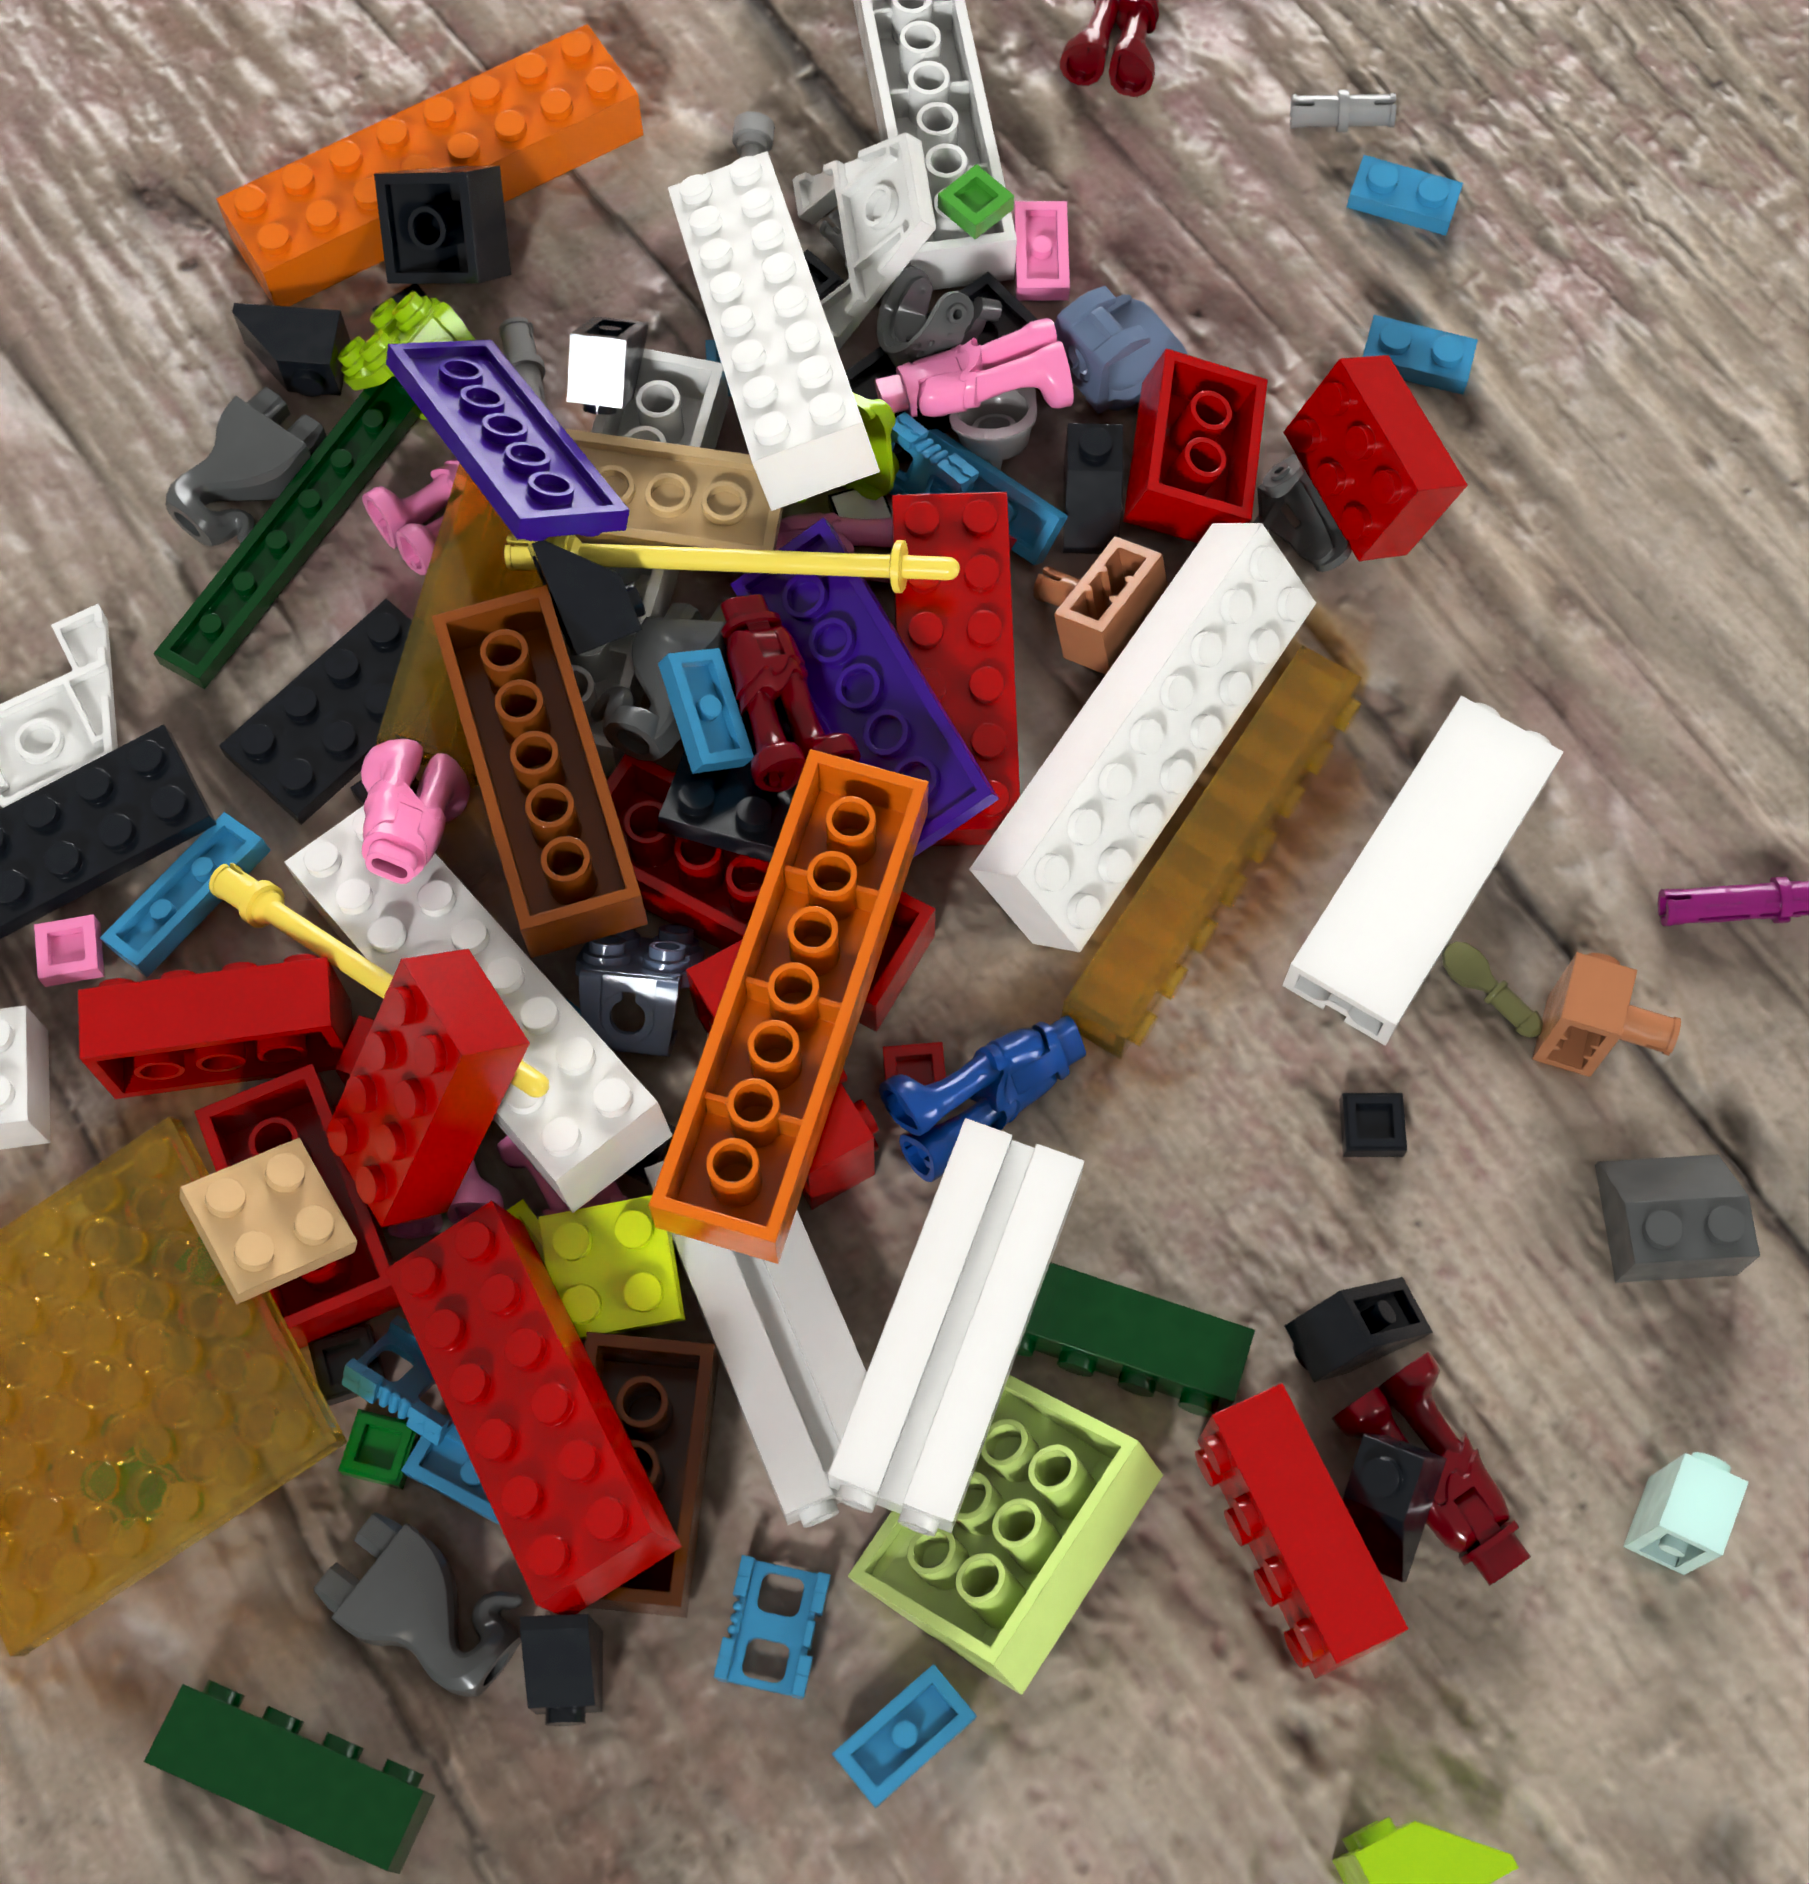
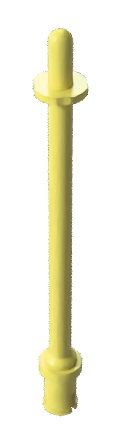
[504,533,960,593]
[209,863,549,1098]

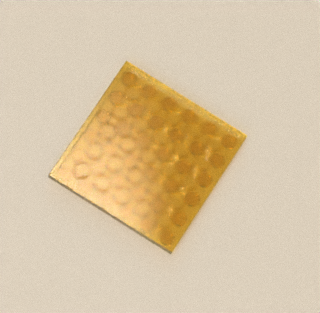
[0,1116,347,1657]

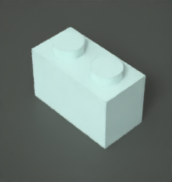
[1623,1452,1749,1575]

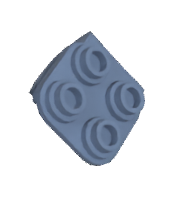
[1054,286,1187,414]
[575,924,705,1057]

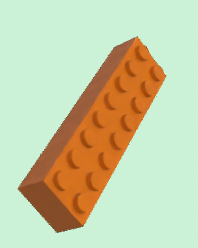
[216,24,644,307]
[648,749,929,1264]

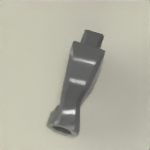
[165,387,326,547]
[590,603,733,761]
[314,1512,523,1697]

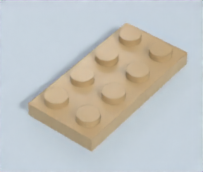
[565,429,783,550]

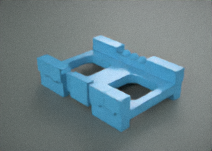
[890,412,979,495]
[341,1315,454,1446]
[714,1555,831,1700]

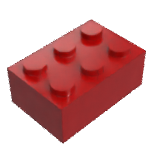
[1123,348,1268,543]
[1283,355,1468,562]

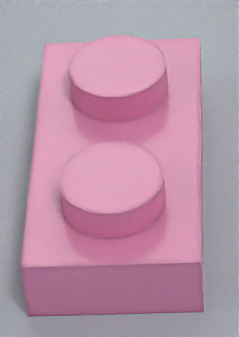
[1014,201,1070,301]

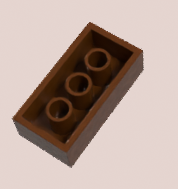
[585,1332,720,1618]

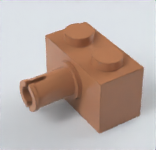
[1033,536,1168,675]
[1532,952,1681,1077]

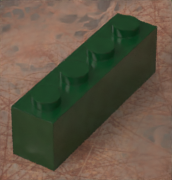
[1017,1262,1255,1417]
[144,1680,435,1874]

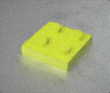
[538,1195,685,1340]

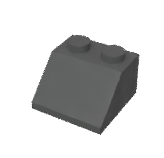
[1595,1154,1760,1283]

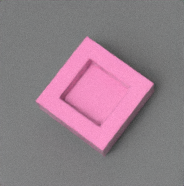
[34,914,105,987]

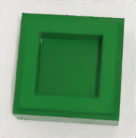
[338,1409,421,1490]

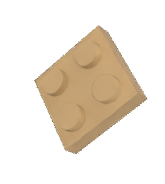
[179,1138,358,1305]

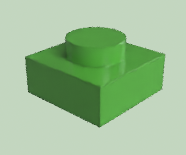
[938,164,1014,240]

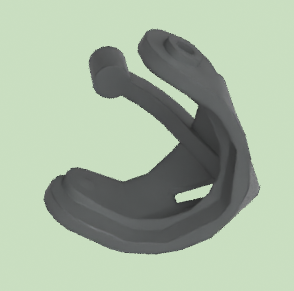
[877,266,1002,368]
[1253,453,1352,572]

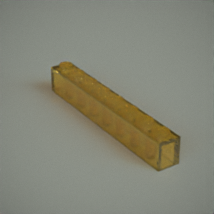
[1061,645,1362,1059]

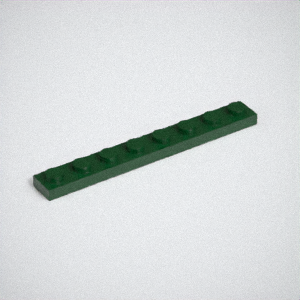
[154,376,422,689]

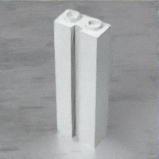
[1282,696,1564,1046]
[827,1118,1085,1536]
[644,1161,867,1528]

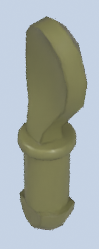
[1442,941,1543,1038]

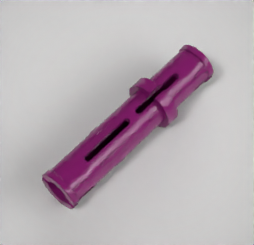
[1658,877,1809,926]

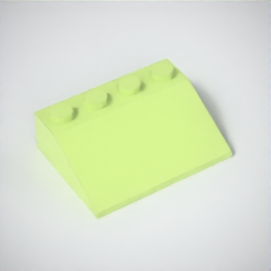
[848,1375,1163,1695]

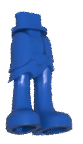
[879,1015,1086,1182]

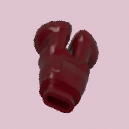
[1060,0,1159,97]
[720,594,861,792]
[1332,1352,1531,1586]

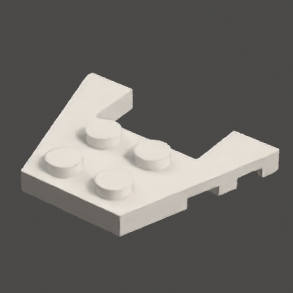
[793,132,936,350]
[0,604,118,809]

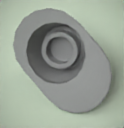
[949,387,1037,470]

